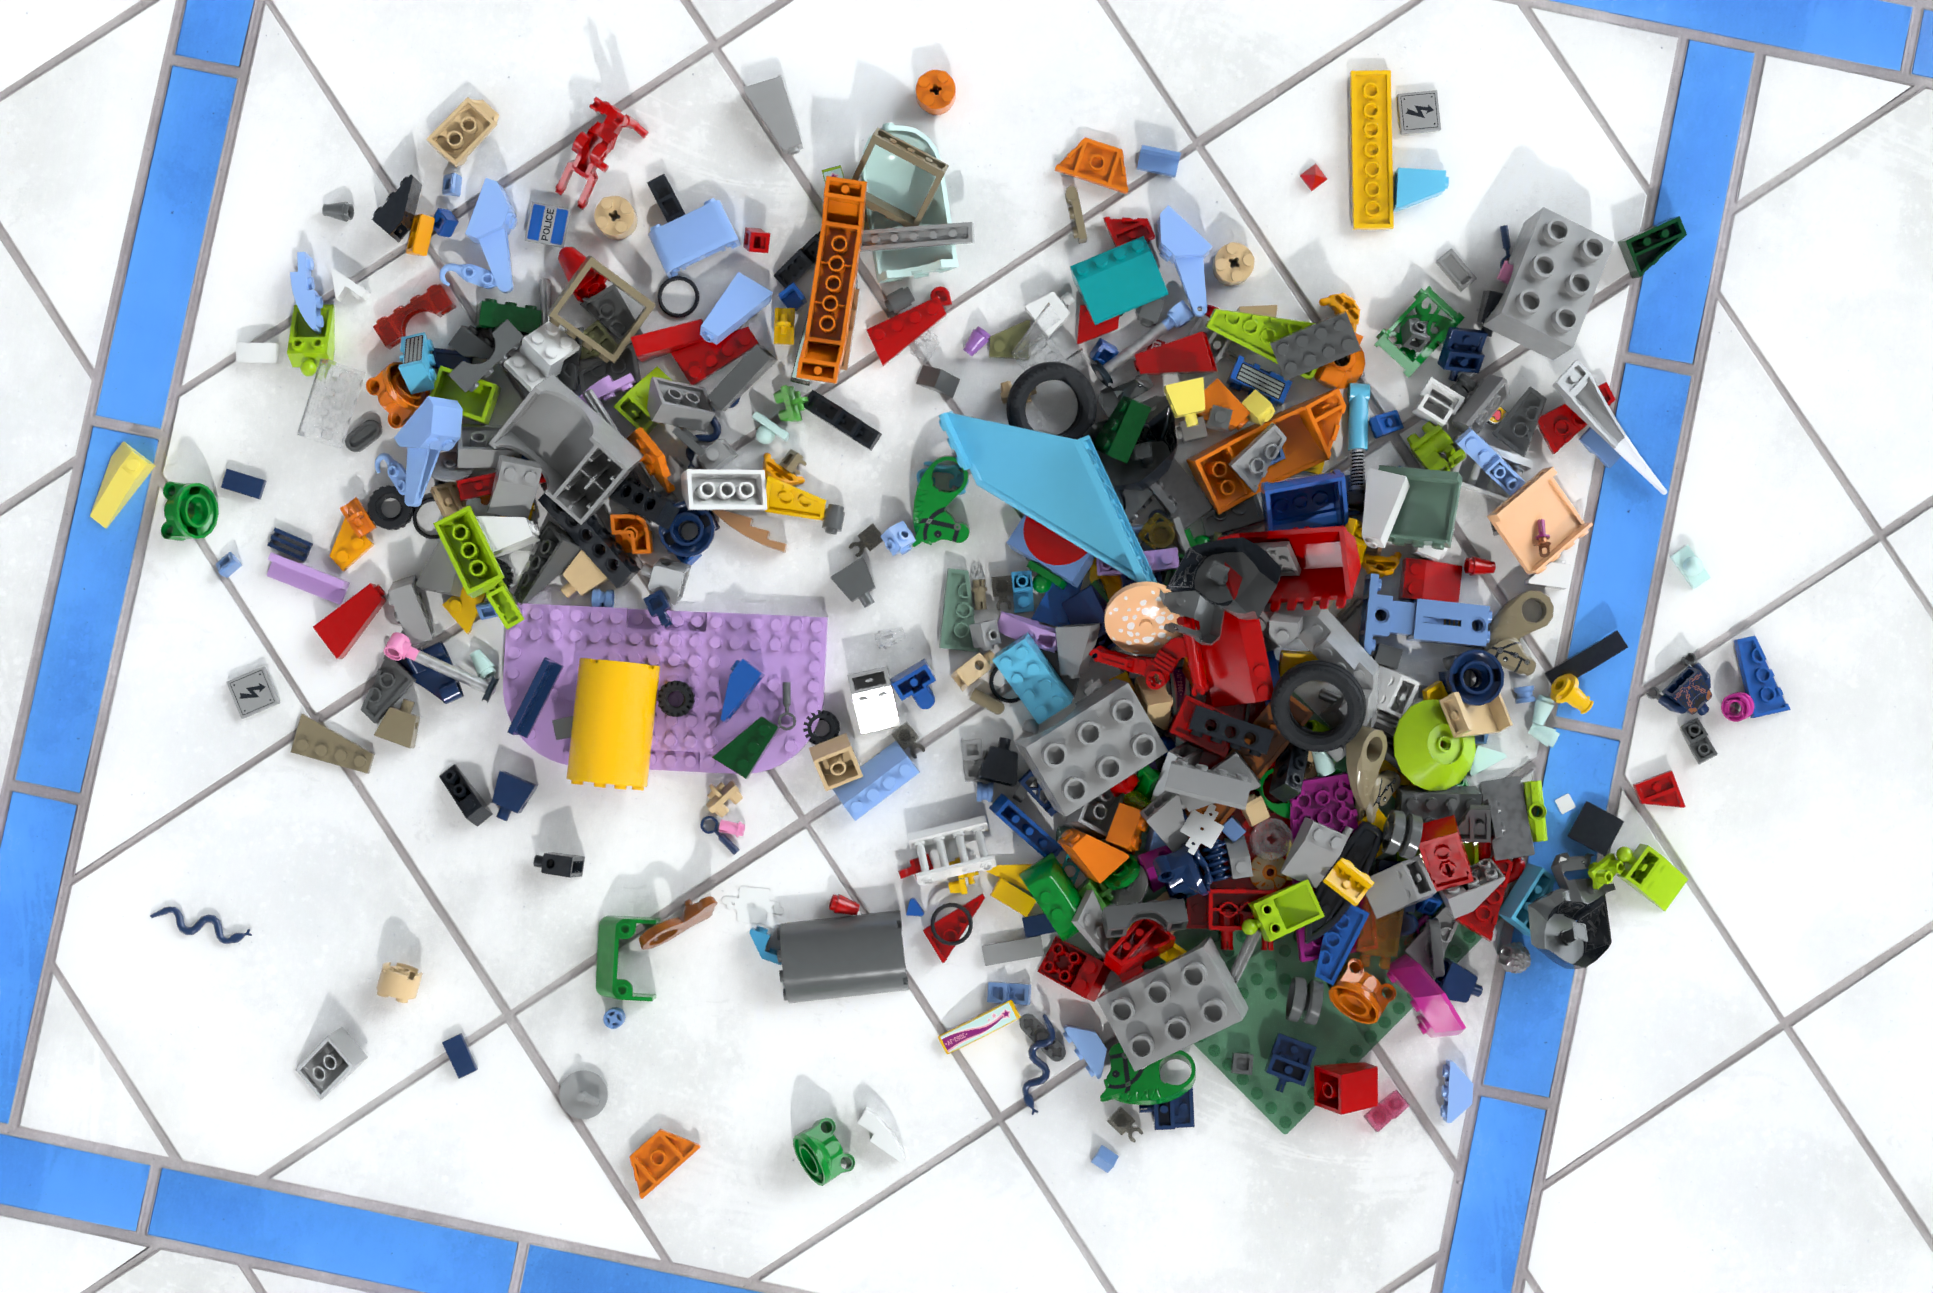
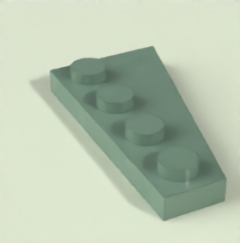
[939,568,979,652]

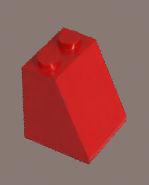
[1314,1062,1378,1115]

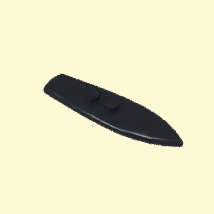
[1304,821,1383,944]

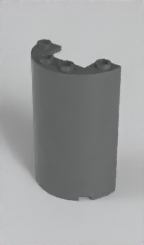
[777,910,909,1003]

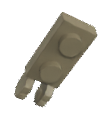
[1065,185,1087,244]

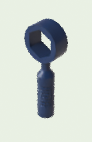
[1500,225,1511,268]
[700,816,740,855]

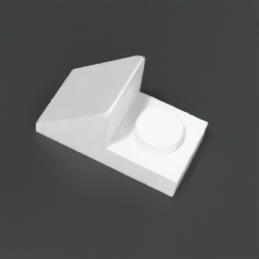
[331,268,371,302]

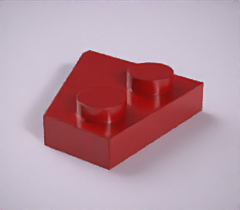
[1104,217,1155,247]
[1077,305,1119,344]
[1633,770,1686,808]

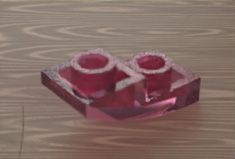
[1363,1090,1410,1132]

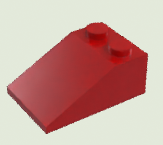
[1398,558,1463,603]

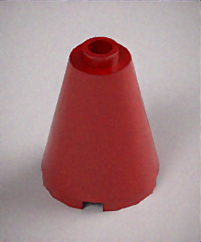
[558,247,607,302]

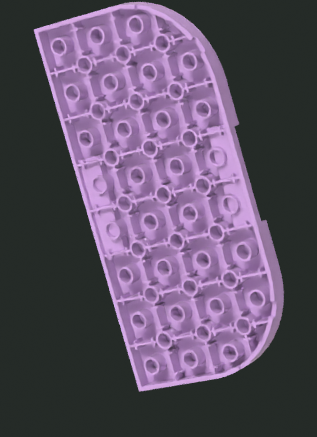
[503,603,828,774]

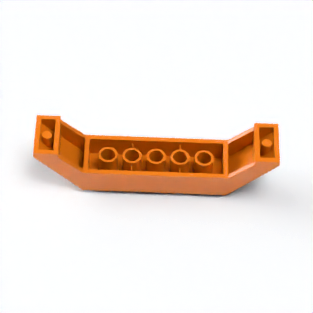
[796,176,867,384]

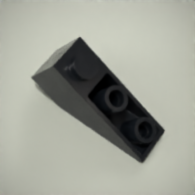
[439,764,493,827]

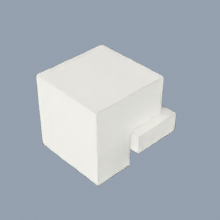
[1411,377,1465,427]

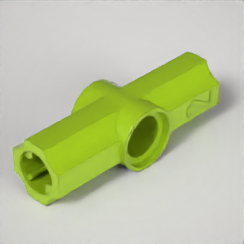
[1523,780,1548,842]

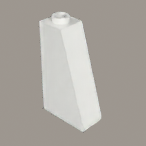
[1362,468,1410,548]

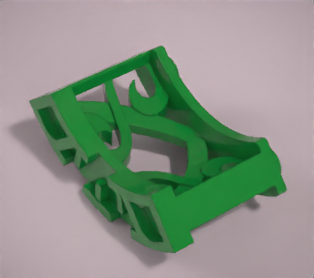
[1374,286,1465,378]

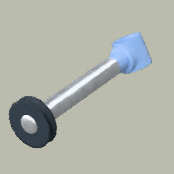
[1090,300,1195,387]

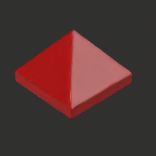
[1300,163,1327,191]

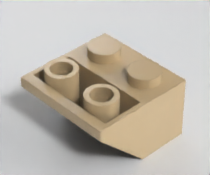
[1134,674,1173,730]

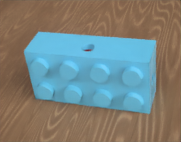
[992,632,1074,725]

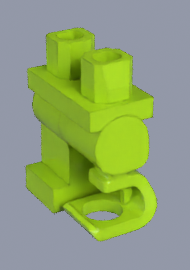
[1407,421,1466,471]

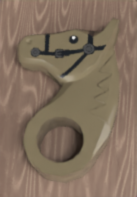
[1483,590,1554,676]
[1346,726,1401,823]

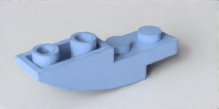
[290,252,324,334]
[1455,427,1526,496]

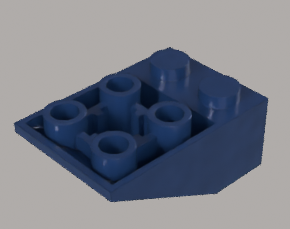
[1062,585,1116,659]

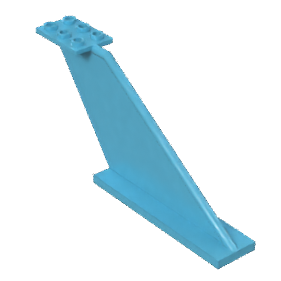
[939,411,1157,582]

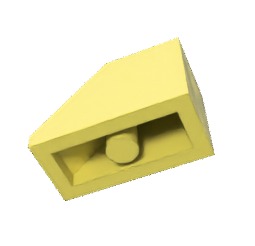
[1241,389,1275,426]

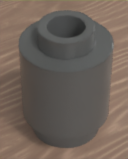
[884,287,915,314]
[822,504,845,535]

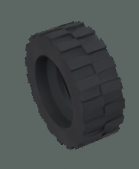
[367,485,415,530]

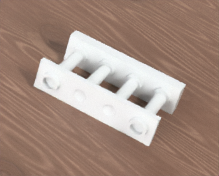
[1451,434,1534,505]
[907,815,997,885]

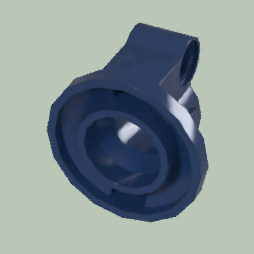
[658,501,720,557]
[1438,649,1504,706]
[1153,842,1210,901]

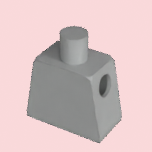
[696,439,738,470]
[641,558,691,605]

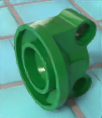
[161,481,219,541]
[793,1118,855,1186]

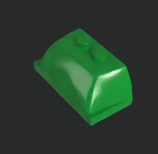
[1019,852,1082,942]

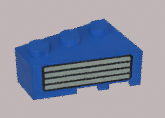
[1226,355,1293,407]

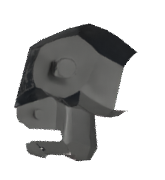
[1083,374,1178,491]
[1159,537,1281,645]
[1528,853,1616,969]

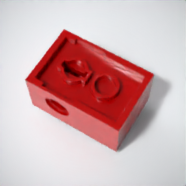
[1167,695,1240,758]
[1419,815,1474,891]

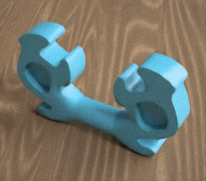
[916,461,969,495]

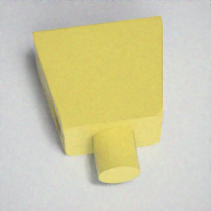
[1163,377,1205,427]

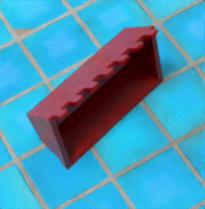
[1229,526,1361,612]

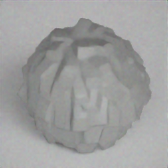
[1498,942,1531,974]

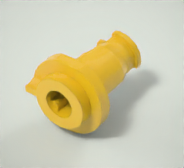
[1550,674,1594,714]

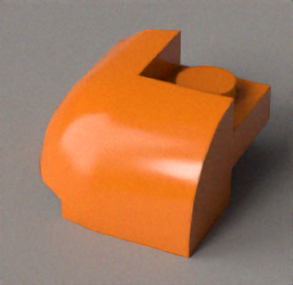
[610,514,654,554]

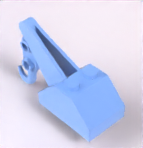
[439,178,517,294]
[375,396,463,507]

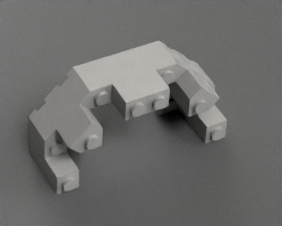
[1259,603,1379,762]

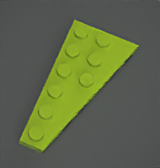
[1206,308,1318,381]

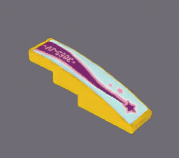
[938,999,1021,1054]

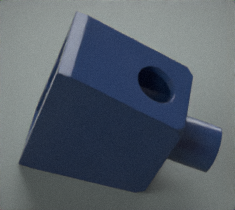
[492,771,538,821]
[1435,957,1483,1003]

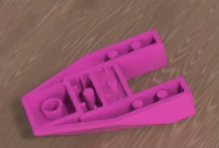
[1385,954,1466,1038]

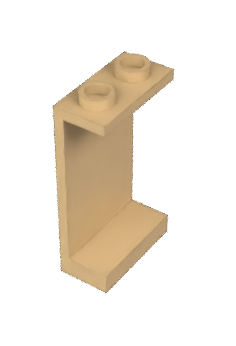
[1439,692,1513,738]

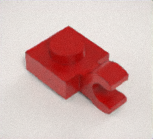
[898,854,934,880]

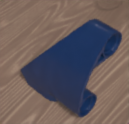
[398,641,464,704]

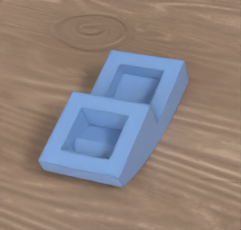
[1578,427,1621,468]
[987,982,1031,1005]

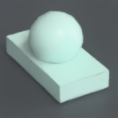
[752,411,790,444]
[1670,545,1711,589]

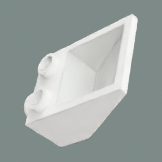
[1377,665,1423,719]

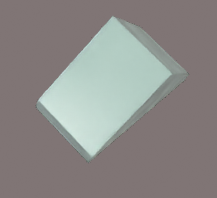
[1467,745,1507,776]

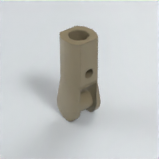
[969,688,1005,715]

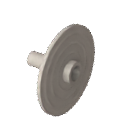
[431,452,474,483]
[1111,865,1148,906]
[559,1070,608,1119]

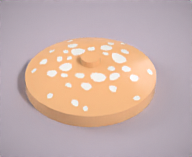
[1104,581,1183,654]

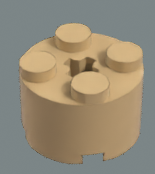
[594,196,638,240]
[1212,242,1255,286]
[376,962,423,1003]

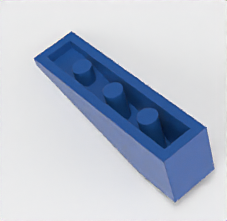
[989,793,1063,857]

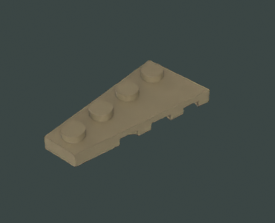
[291,714,375,774]

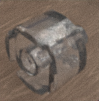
[1250,818,1293,861]

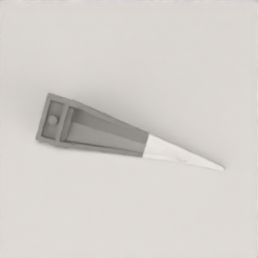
[1552,360,1667,495]

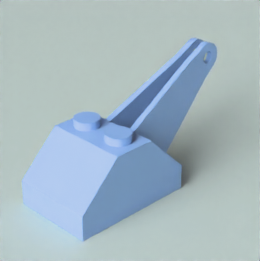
[1157,205,1212,317]

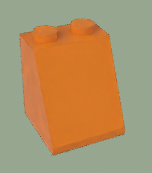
[1197,378,1250,432]
[1058,828,1130,883]

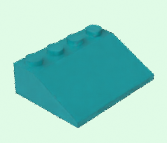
[1070,236,1169,325]

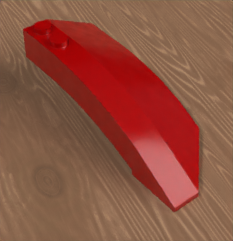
[1194,533,1274,707]

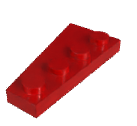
[866,296,947,367]

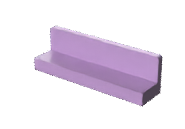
[267,553,350,604]

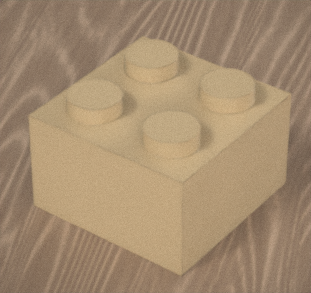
[809,733,863,791]

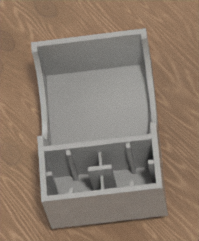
[1483,207,1614,360]
[489,374,644,525]
[1015,678,1168,817]
[1097,937,1249,1071]

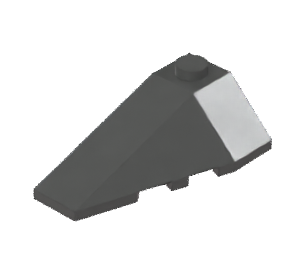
[514,521,581,605]

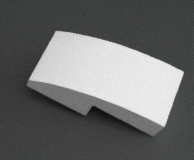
[236,342,279,363]

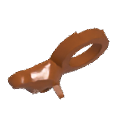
[639,896,718,950]

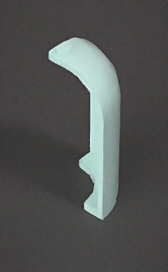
[861,123,959,283]

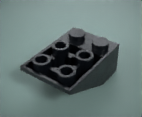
[372,174,422,243]

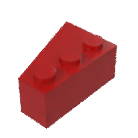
[1103,919,1176,976]

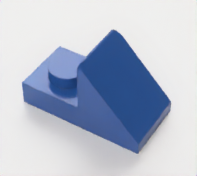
[1368,410,1404,439]

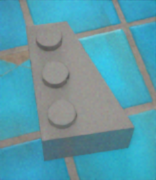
[387,574,435,646]

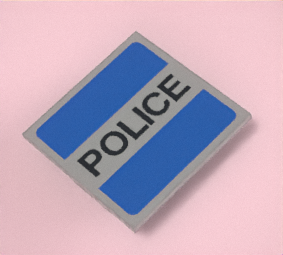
[525,202,571,248]

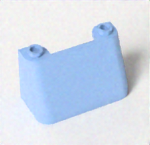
[648,198,741,278]

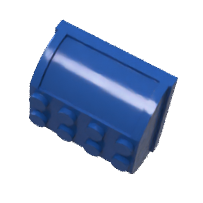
[1261,469,1349,531]

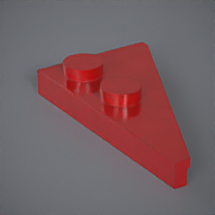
[923,893,985,963]

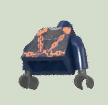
[1646,653,1712,716]

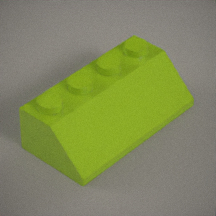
[433,505,504,599]

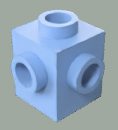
[880,521,916,556]

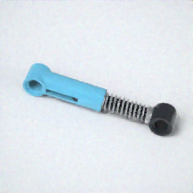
[1347,383,1370,511]

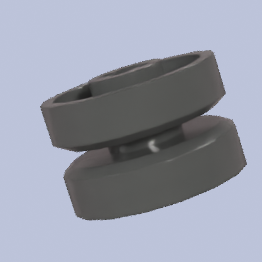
[1381,809,1423,859]
[1286,976,1324,1025]

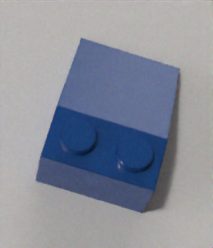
[721,659,765,722]

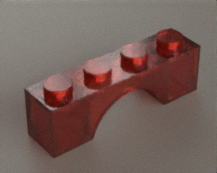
[373,284,457,349]

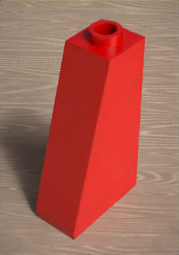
[630,319,706,362]
[1134,331,1217,375]
[313,583,387,659]

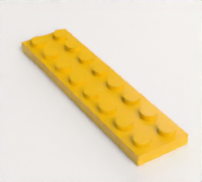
[1350,70,1394,230]

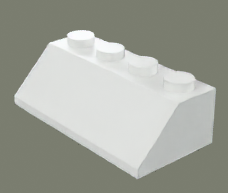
[681,469,767,510]

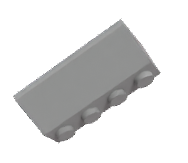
[1164,759,1252,810]

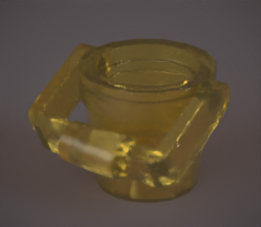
[1138,513,1175,550]

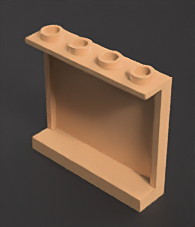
[1487,467,1593,574]

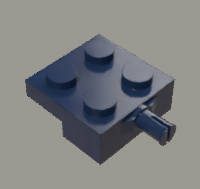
[1437,327,1488,382]
[1264,1033,1317,1093]
[1139,1086,1195,1130]

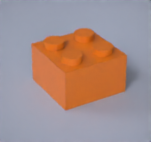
[1106,803,1149,855]

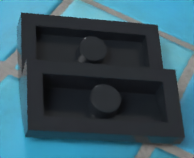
[1568,801,1624,856]

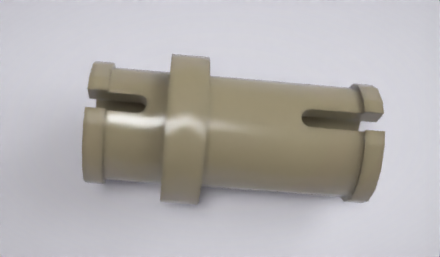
[972,579,987,610]

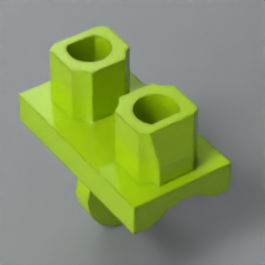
[1587,853,1625,889]

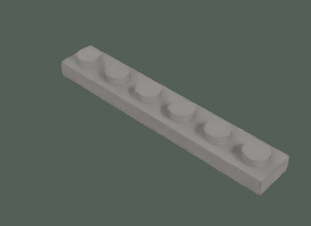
[860,222,974,252]

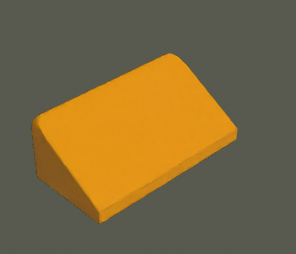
[406,214,435,256]

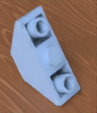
[1063,1024,1107,1079]
[1440,1059,1473,1123]

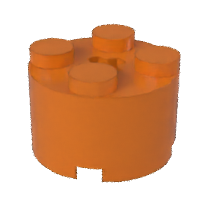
[916,70,956,115]

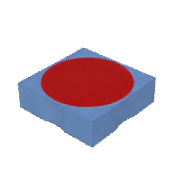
[1007,515,1095,587]

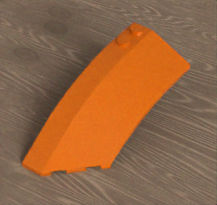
[1186,388,1346,514]

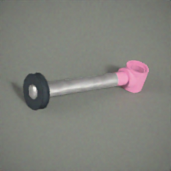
[384,632,500,703]

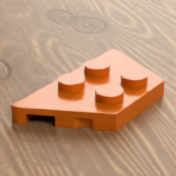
[1055,137,1129,194]
[626,427,675,494]
[629,1129,701,1199]

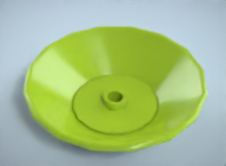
[1393,699,1476,791]

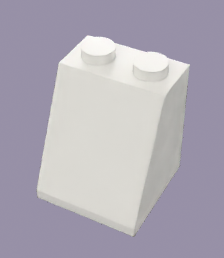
[476,516,541,559]

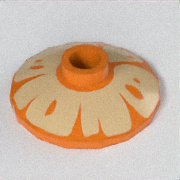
[1250,852,1287,889]

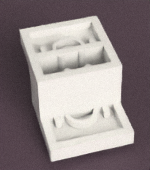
[503,321,580,392]

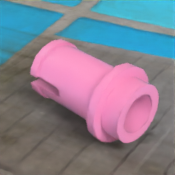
[719,820,745,837]

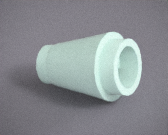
[470,649,496,680]
[1532,694,1555,725]
[1528,723,1560,748]
[1311,751,1335,777]

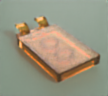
[1356,895,1404,970]

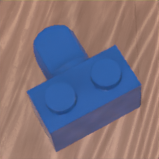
[890,658,936,709]

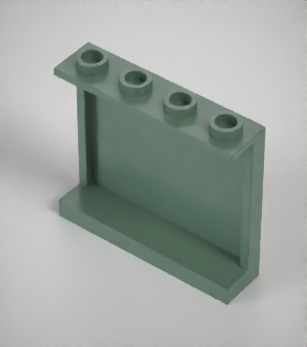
[1378,465,1463,550]

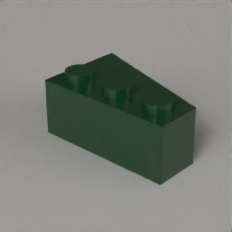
[1618,216,1687,278]
[474,298,542,336]
[1093,396,1151,463]
[712,717,780,779]

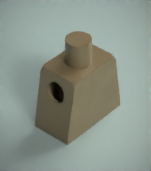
[374,699,420,748]

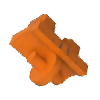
[339,497,377,538]

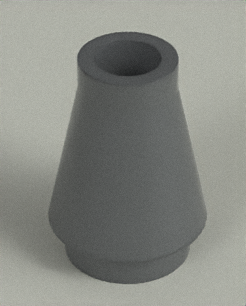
[322,202,354,222]

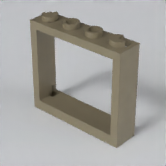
[852,127,949,227]
[546,255,656,363]

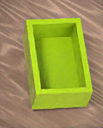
[430,365,502,425]

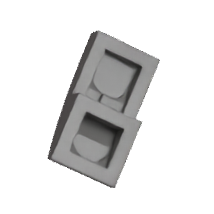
[962,739,984,782]

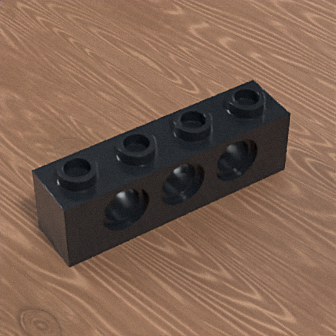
[609,477,680,530]
[1187,705,1274,757]
[1269,725,1312,803]

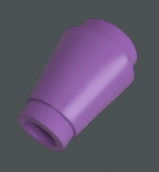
[963,326,991,357]

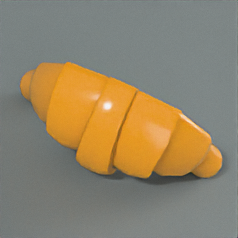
[1319,292,1360,333]
[763,453,805,486]
[1361,552,1402,578]

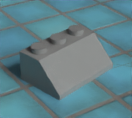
[1452,374,1510,434]
[647,376,715,432]
[457,424,520,469]

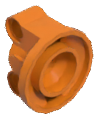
[1314,332,1365,389]
[366,362,431,428]
[1328,958,1396,1024]

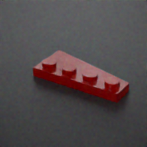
[671,327,759,385]
[1537,382,1616,455]
[1455,855,1514,942]

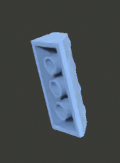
[833,741,920,821]

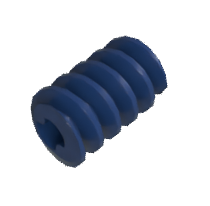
[1201,839,1231,882]

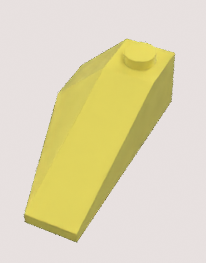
[90,441,155,529]

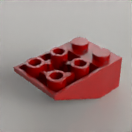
[1037,936,1111,1002]

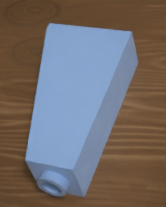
[700,272,773,345]

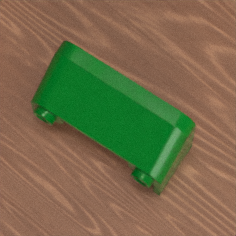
[596,916,660,1001]

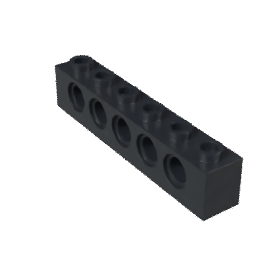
[538,493,641,589]

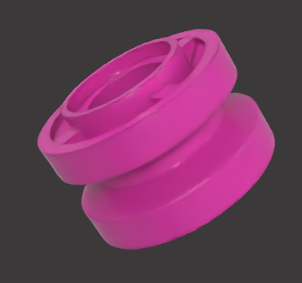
[1721,692,1754,722]

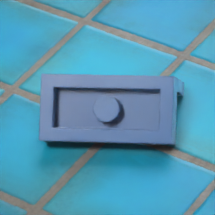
[1136,145,1181,177]

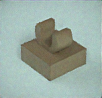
[779,449,807,475]

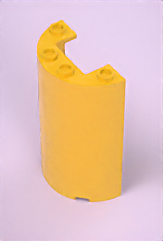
[566,658,660,791]

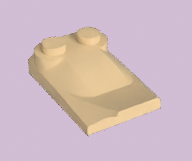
[426,97,499,168]

